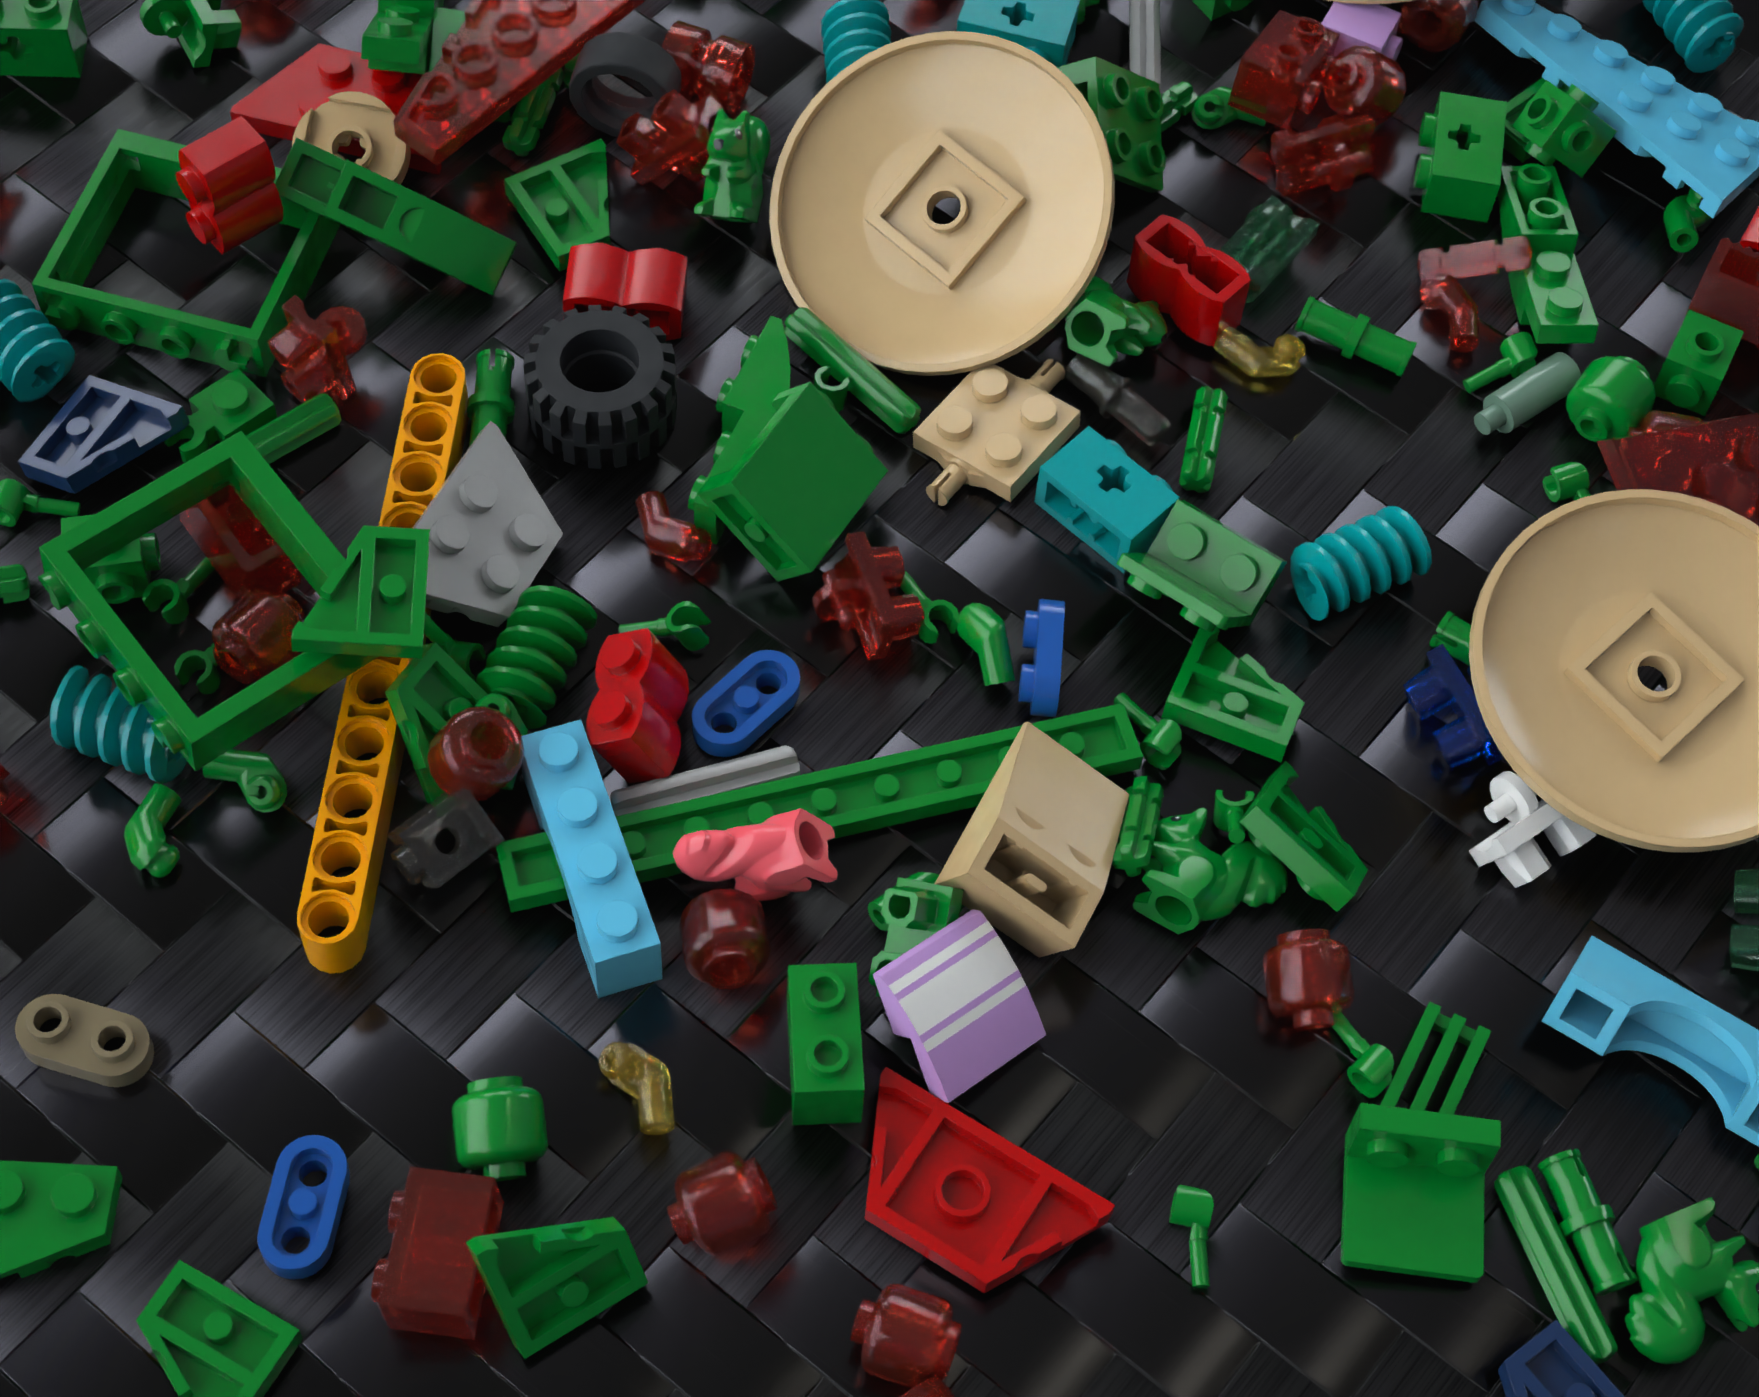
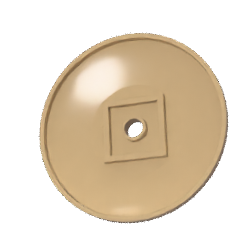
[770,31,1115,376]
[1469,489,1759,852]

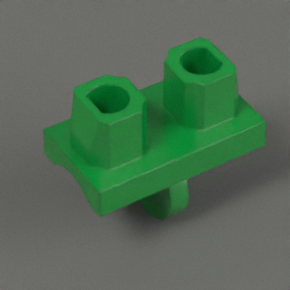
[139,0,242,68]
[868,877,964,997]

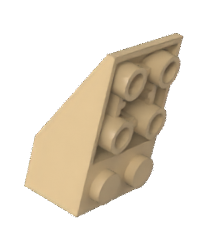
[935,721,1130,958]

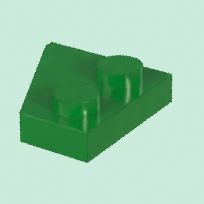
[504,138,610,272]
[291,525,430,659]
[1162,627,1305,762]
[385,642,490,825]
[1239,761,1368,912]
[0,1160,122,1279]
[466,1217,648,1359]
[136,1260,303,1397]

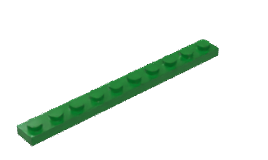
[495,703,1143,913]

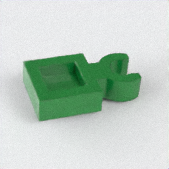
[164,368,277,463]

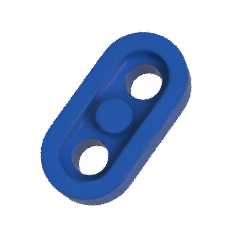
[1018,599,1065,718]
[692,650,800,757]
[257,1135,350,1279]

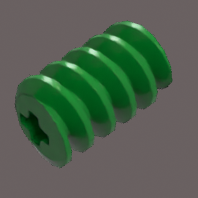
[476,585,598,729]

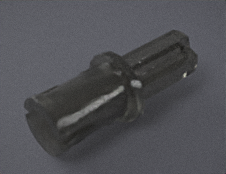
[1064,354,1171,446]

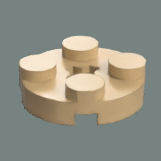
[292,91,411,185]

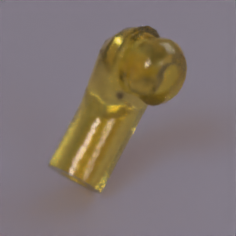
[1214,326,1305,377]
[598,1041,675,1135]

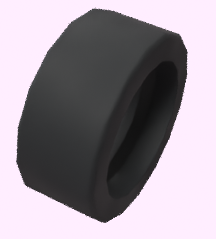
[569,32,681,139]

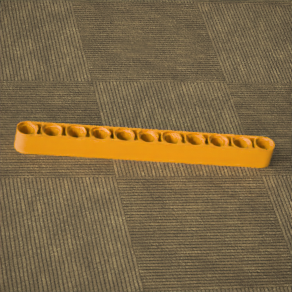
[297,353,469,974]

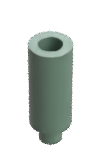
[1474,352,1581,435]

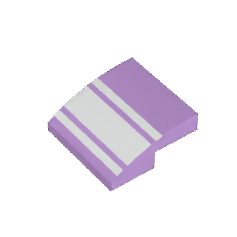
[873,909,1046,1103]

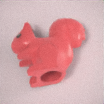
[672,808,838,905]

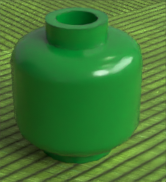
[1566,356,1656,444]
[452,1076,548,1182]

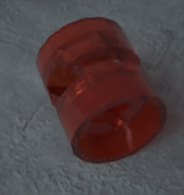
[661,20,756,114]

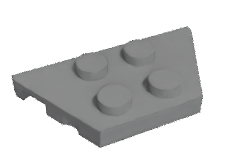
[413,421,563,627]

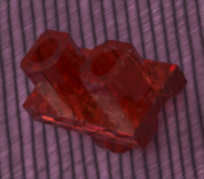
[617,89,721,185]
[1271,114,1375,196]
[267,295,367,403]
[813,531,924,660]

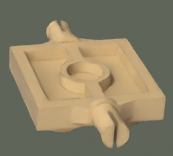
[913,359,1080,506]

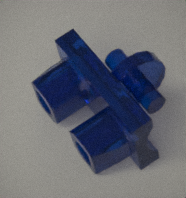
[1403,644,1504,768]

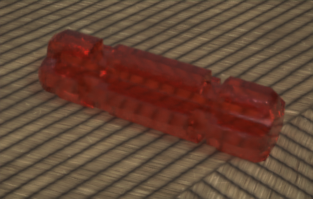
[1417,235,1532,284]

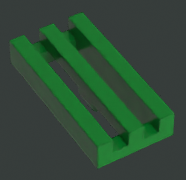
[1380,1001,1491,1115]

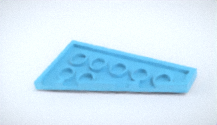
[1474,0,1759,219]

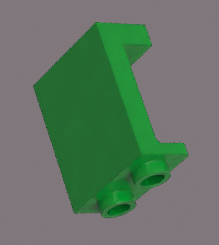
[697,381,888,582]

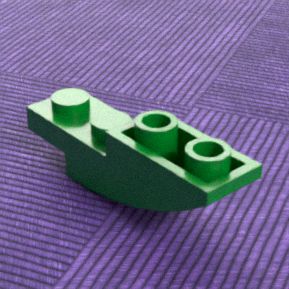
[361,0,444,75]
[275,137,518,296]
[1498,163,1599,344]
[688,316,791,545]

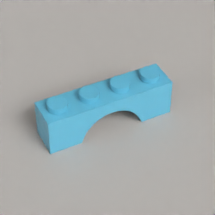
[518,719,662,998]
[1542,935,1759,1147]

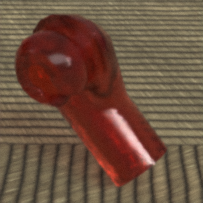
[1419,273,1479,352]
[636,491,712,562]

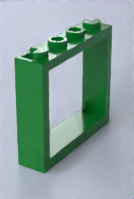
[32,129,341,377]
[38,431,379,771]

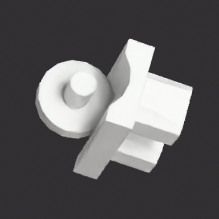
[1469,771,1597,888]

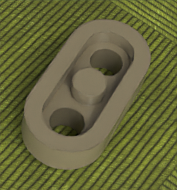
[15,994,154,1087]

